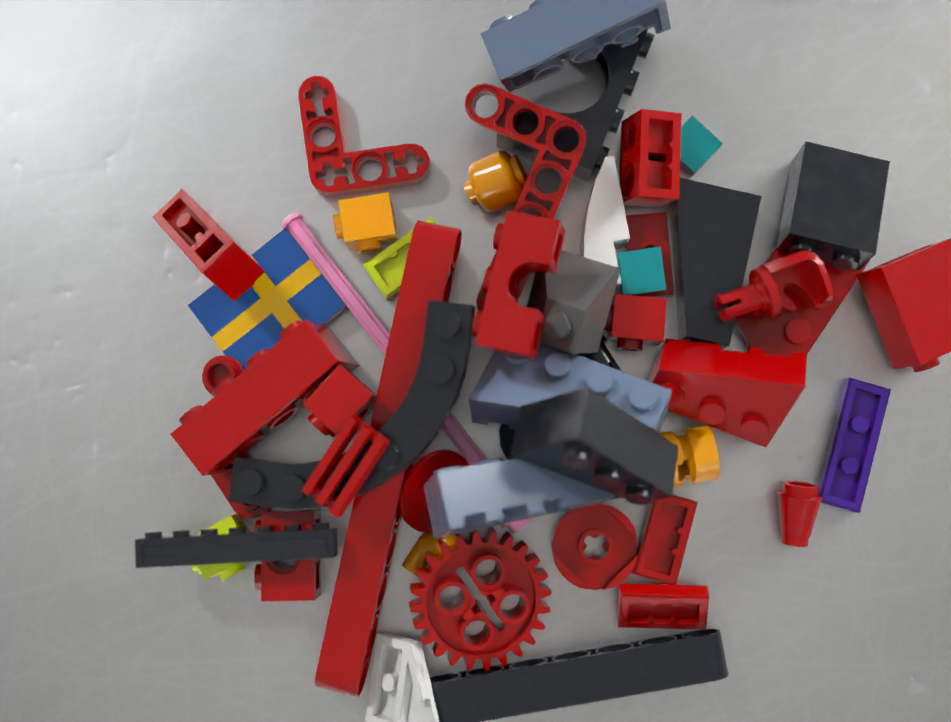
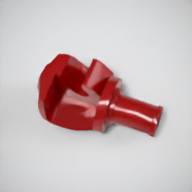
[714,250,834,322]

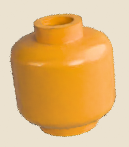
[464,151,528,213]

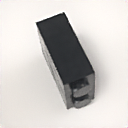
[776,141,890,270]

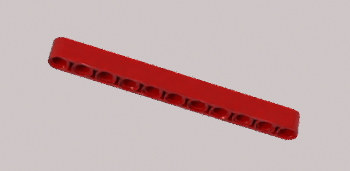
[315,221,462,697]

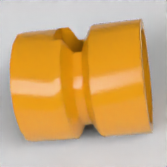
[659,425,720,487]

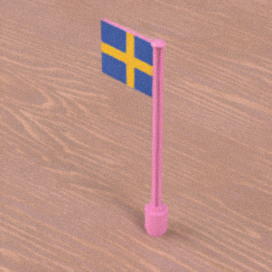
[188,213,533,534]

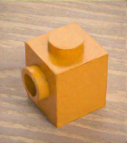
[333,192,398,254]

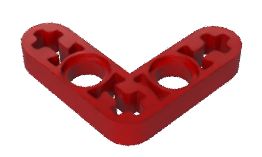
[298,76,431,197]

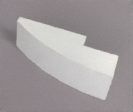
[580,155,630,290]

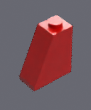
[856,238,951,372]

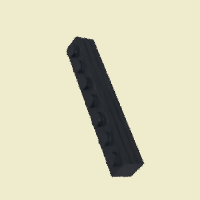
[135,523,338,568]

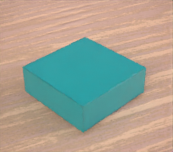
[680,116,723,177]
[617,246,666,295]

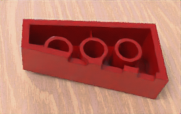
[170,319,360,476]

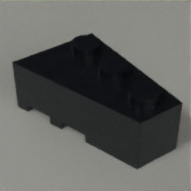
[510,387,679,505]

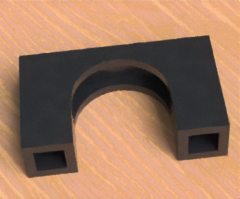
[496,29,655,182]

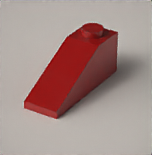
[152,189,265,302]

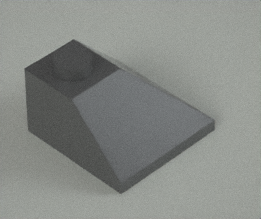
[527,250,621,354]

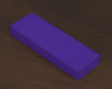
[817,377,891,513]

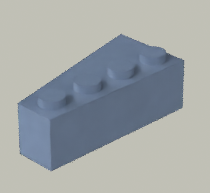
[480,0,671,92]
[469,342,672,433]
[423,457,616,539]

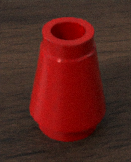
[778,481,822,547]

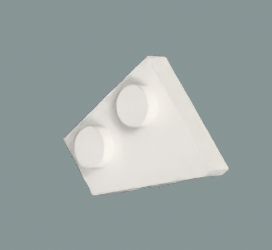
[365,633,439,722]

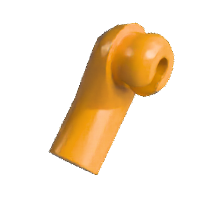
[402,532,455,576]

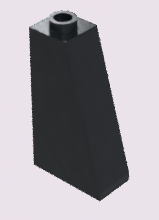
[669,178,762,350]

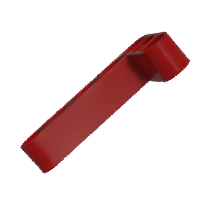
[465,83,586,310]

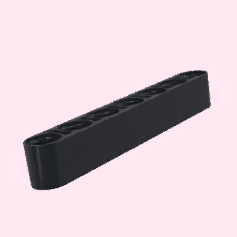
[430,629,729,722]

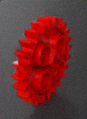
[409,527,552,671]

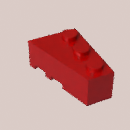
[648,338,807,448]

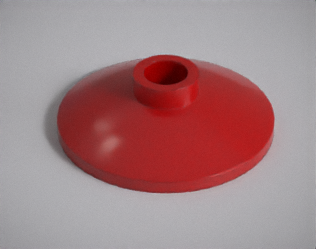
[399,449,470,533]

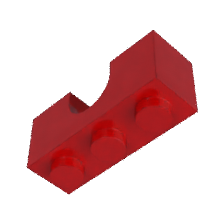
[472,211,566,361]

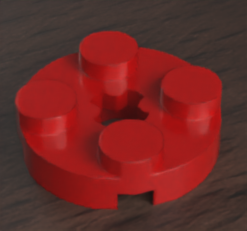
[550,503,638,590]

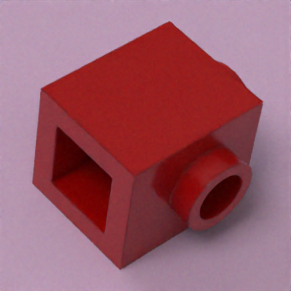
[604,294,667,352]

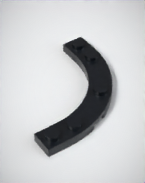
[228,300,476,509]

